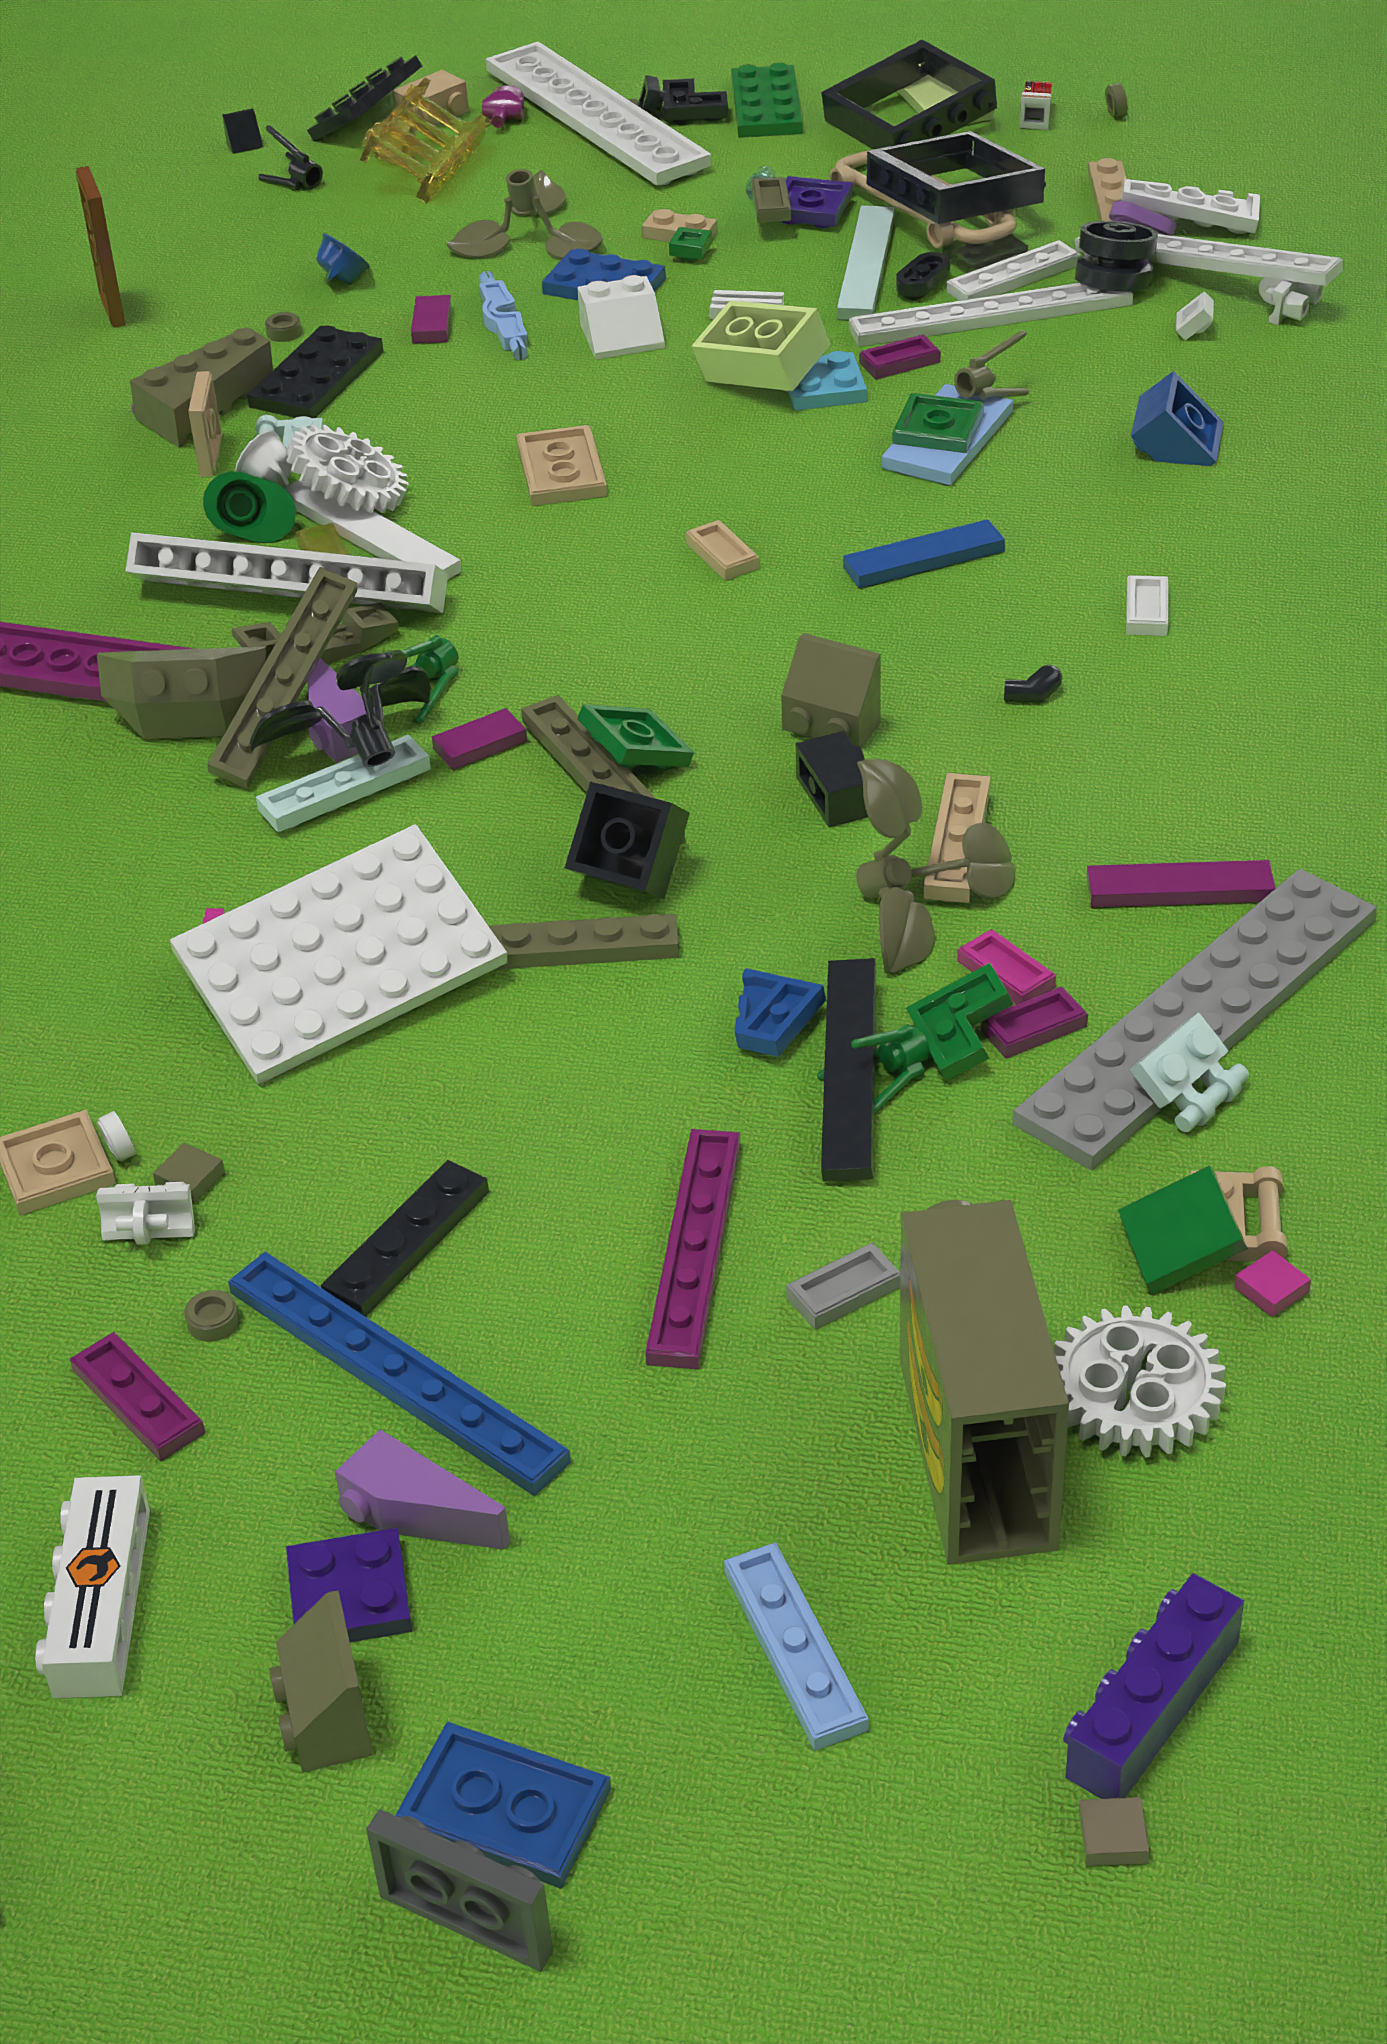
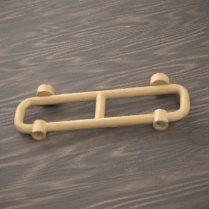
[829,150,1017,248]

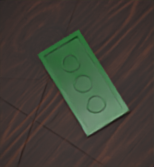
[731,63,802,138]

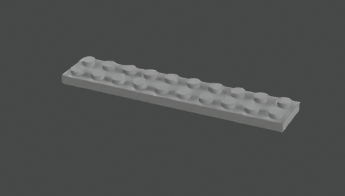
[1013,869,1377,1171]

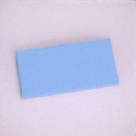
[881,384,1013,485]

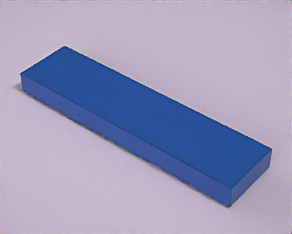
[843,519,1005,588]

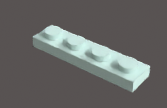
[256,735,431,832]

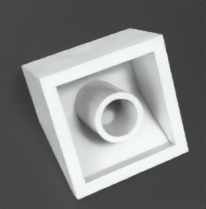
[577,275,665,360]

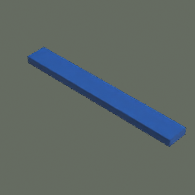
[228,1252,571,1496]

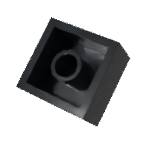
[564,781,690,899]

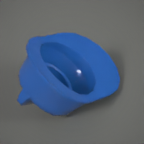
[316,233,370,284]

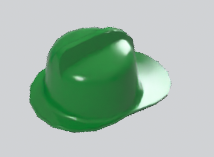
[203,471,296,543]

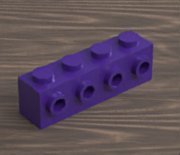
[1063,1573,1245,1799]

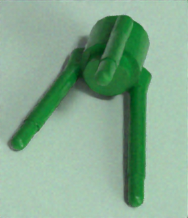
[402,635,459,723]
[817,1024,930,1115]

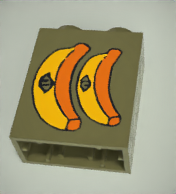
[900,1200,1069,1565]

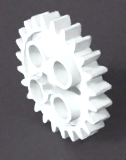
[286,425,409,513]
[1054,1306,1226,1457]

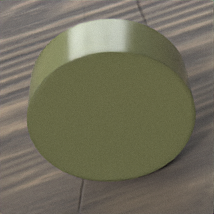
[1105,83,1128,118]
[265,312,302,342]
[184,1290,239,1341]

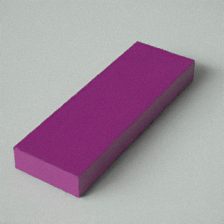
[70,1332,205,1462]

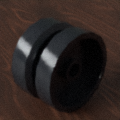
[1075,221,1158,292]

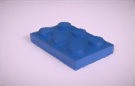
[542,249,666,300]

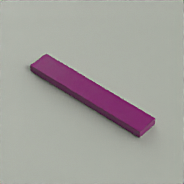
[645,1129,741,1370]

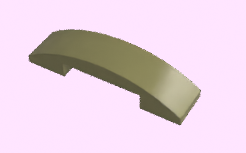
[232,603,398,663]

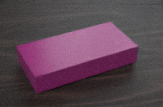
[957,929,1056,1004]

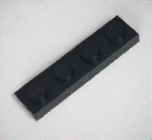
[321,1160,489,1317]

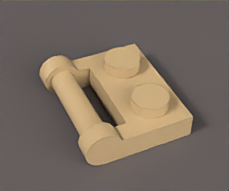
[1190,1166,1288,1261]

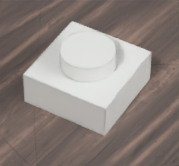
[1176,291,1214,341]

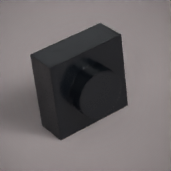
[638,75,664,116]

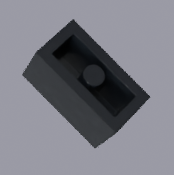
[796,731,868,828]

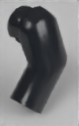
[1004,664,1063,702]

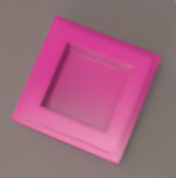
[1234,1250,1311,1317]

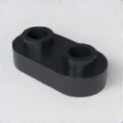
[896,252,950,300]

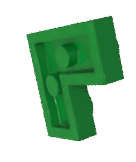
[906,963,1014,1081]

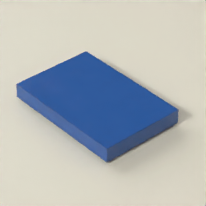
[395,1721,611,1889]

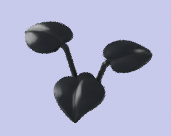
[249,650,431,767]

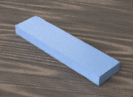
[724,1542,869,1751]

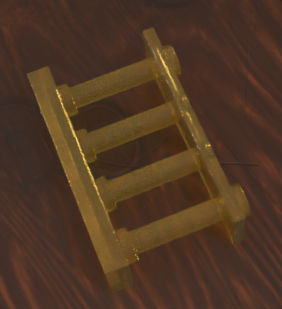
[360,77,491,204]

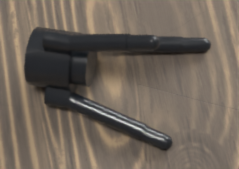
[258,125,323,190]

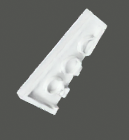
[1120,179,1260,234]

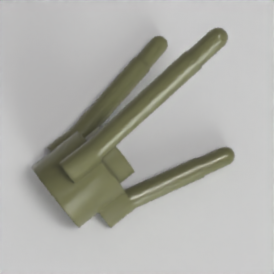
[954,330,1029,399]

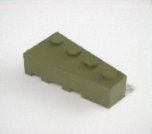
[130,327,273,448]

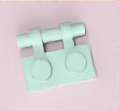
[1129,1012,1249,1132]

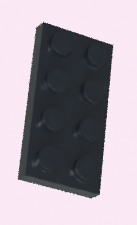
[307,55,423,141]
[247,325,384,419]

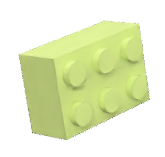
[691,300,831,391]

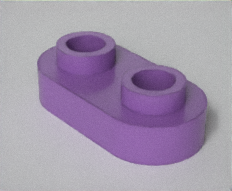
[1109,201,1177,236]

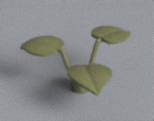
[446,169,603,260]
[856,759,1015,973]

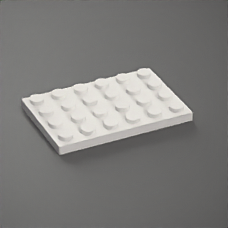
[170,824,507,1085]

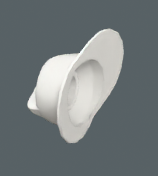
[235,430,293,488]

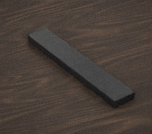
[821,958,877,1182]

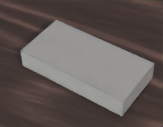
[786,1242,900,1330]

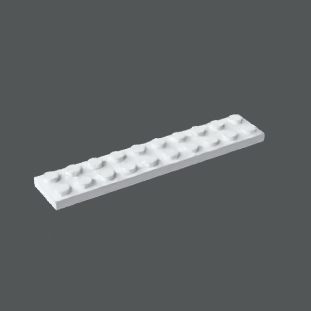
[485,41,712,185]

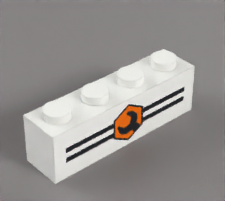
[35,1475,150,1698]

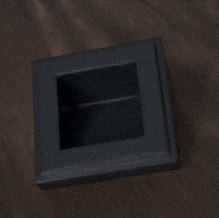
[222,108,263,154]

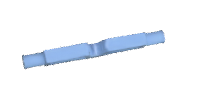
[479,271,528,360]

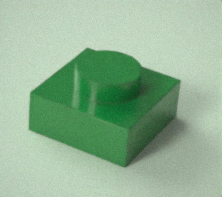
[669,227,712,261]

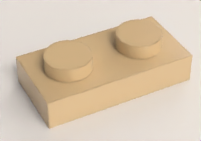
[642,209,718,242]

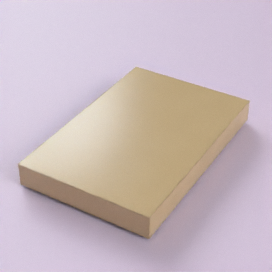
[516,425,607,506]

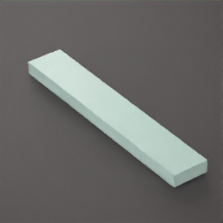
[837,206,895,320]

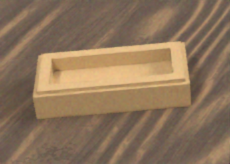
[686,520,759,581]

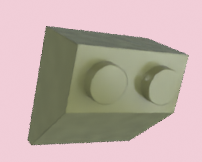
[781,633,881,748]
[269,1590,372,1773]

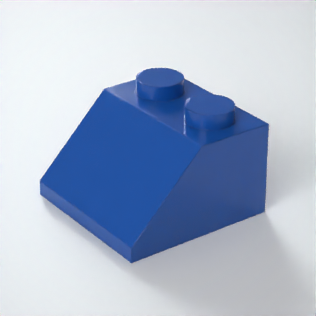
[1131,371,1223,466]

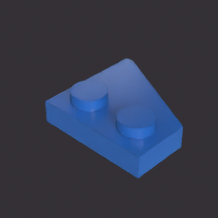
[735,968,826,1057]

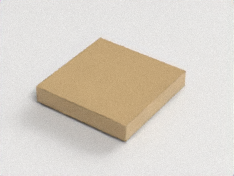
[188,371,222,477]
[0,1110,116,1215]

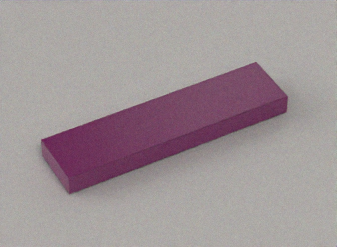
[1086,860,1276,907]

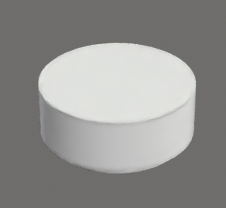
[97,1111,136,1162]

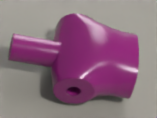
[482,85,525,128]

